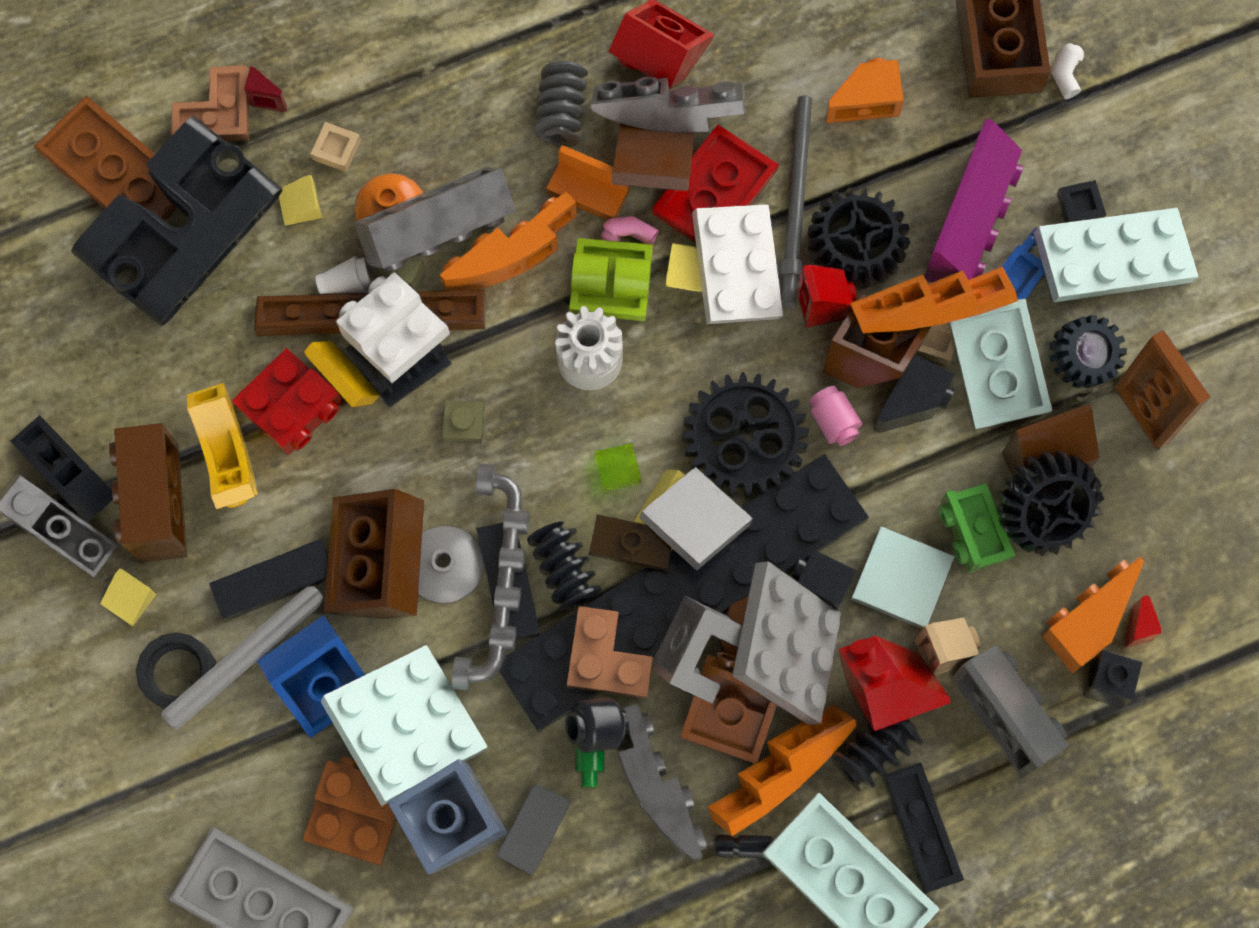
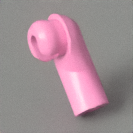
[601,216,659,245]

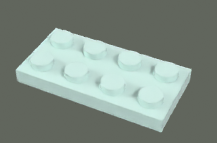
[1034,208,1199,302]
[761,793,940,928]

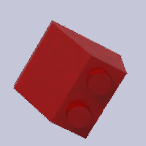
[608,0,714,89]
[838,636,951,731]

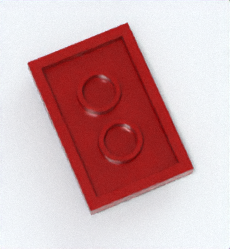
[652,124,779,243]

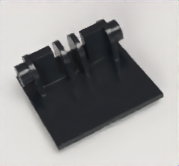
[345,343,452,408]

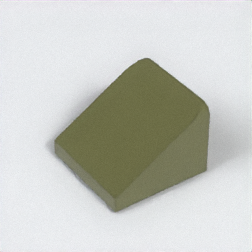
[376,260,426,291]

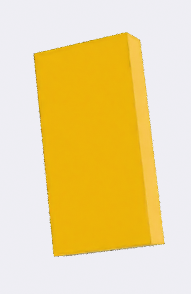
[304,341,380,407]

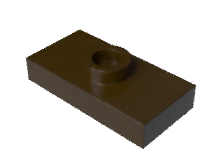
[588,514,671,571]

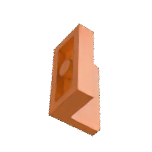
[546,145,630,220]

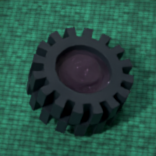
[1049,315,1127,388]

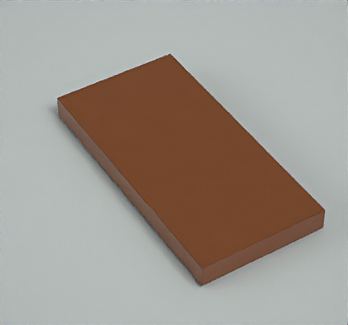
[33,95,177,221]
[1114,330,1211,450]

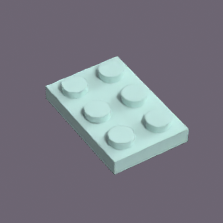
[949,298,1052,430]

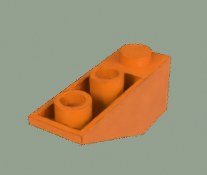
[1042,557,1144,673]

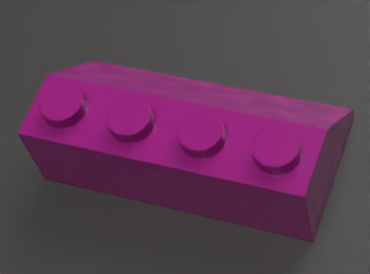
[924,118,1024,283]

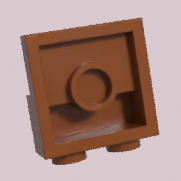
[680,652,777,764]
[303,756,397,866]

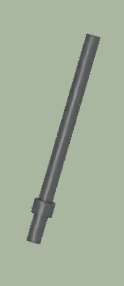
[779,95,812,308]

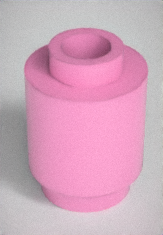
[809,386,863,446]

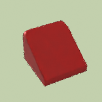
[1125,595,1162,648]

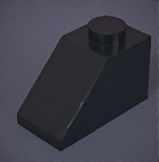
[873,354,955,433]

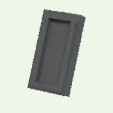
[497,783,571,876]

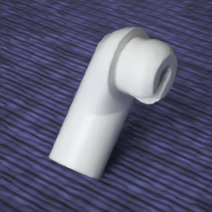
[1051,43,1084,99]

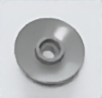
[418,526,484,604]

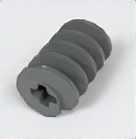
[534,61,588,147]

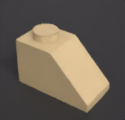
[914,618,981,676]

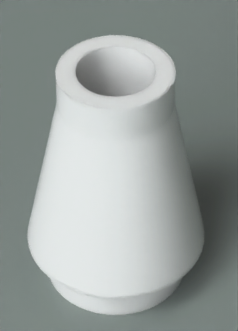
[315,256,375,294]

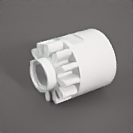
[555,306,623,391]

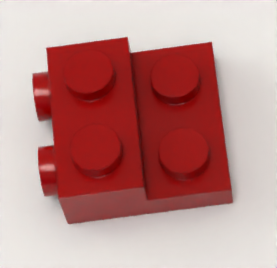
[232,348,343,456]

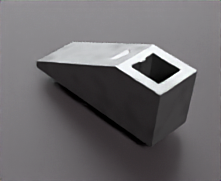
[0,475,118,577]

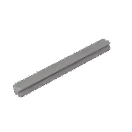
[161,586,324,730]

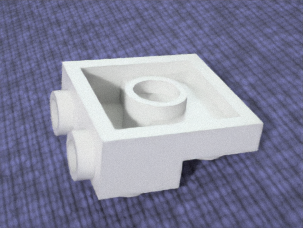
[336,272,450,383]

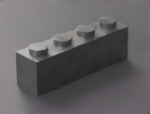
[353,167,516,271]

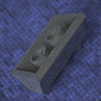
[951,645,1069,778]

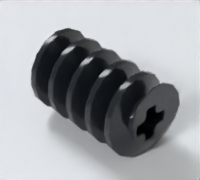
[527,521,602,611]
[831,719,924,791]

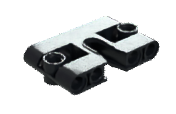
[71,116,283,327]

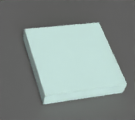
[851,527,955,629]

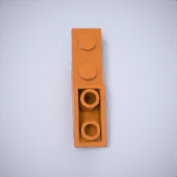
[440,192,577,291]

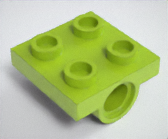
[569,238,653,321]

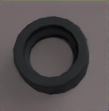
[136,632,216,710]

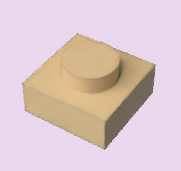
[310,122,361,173]

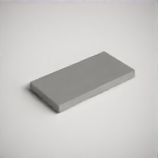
[169,827,355,928]

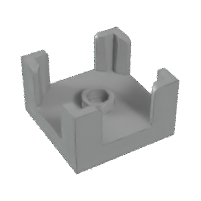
[651,596,743,703]

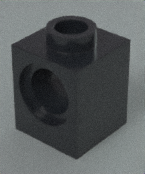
[791,549,857,611]
[1083,650,1142,708]

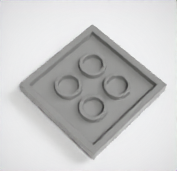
[733,561,841,725]

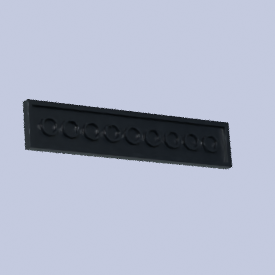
[499,454,869,733]

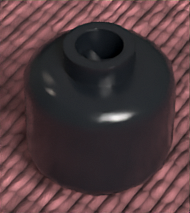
[565,697,629,753]

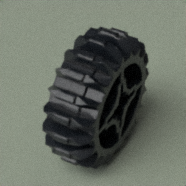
[807,186,910,288]
[995,449,1105,556]

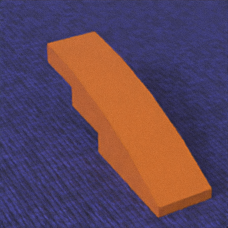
[850,266,1018,333]
[708,704,857,836]

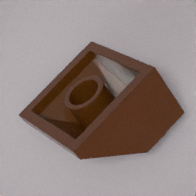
[823,294,931,388]

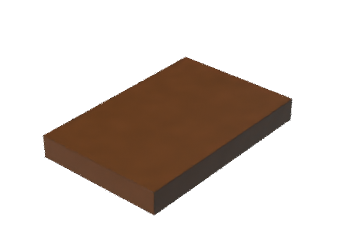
[612,123,695,191]

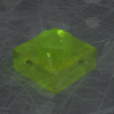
[594,443,641,492]

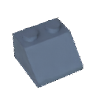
[388,759,508,875]

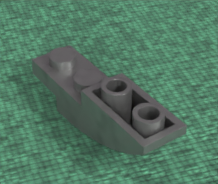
[591,77,745,133]
[618,704,707,863]

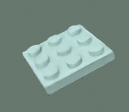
[320,645,488,806]

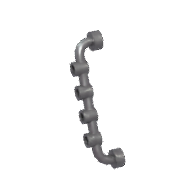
[451,464,530,691]

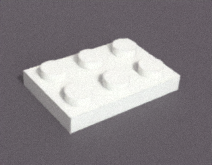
[692,205,783,324]

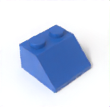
[257,615,365,738]

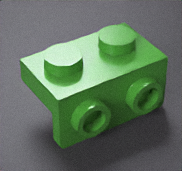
[938,483,1015,573]

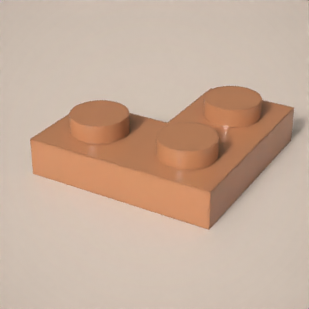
[172,66,249,141]
[567,606,653,699]

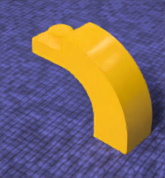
[186,383,258,509]

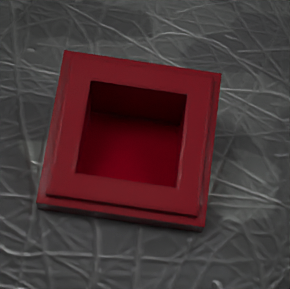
[244,66,288,112]

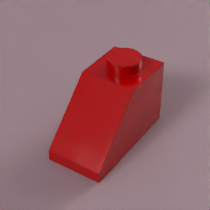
[797,265,858,328]

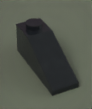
[10,415,113,523]

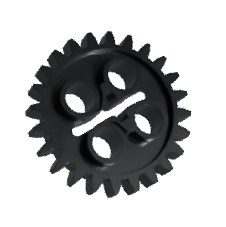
[682,372,809,498]

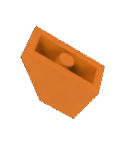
[825,58,904,124]

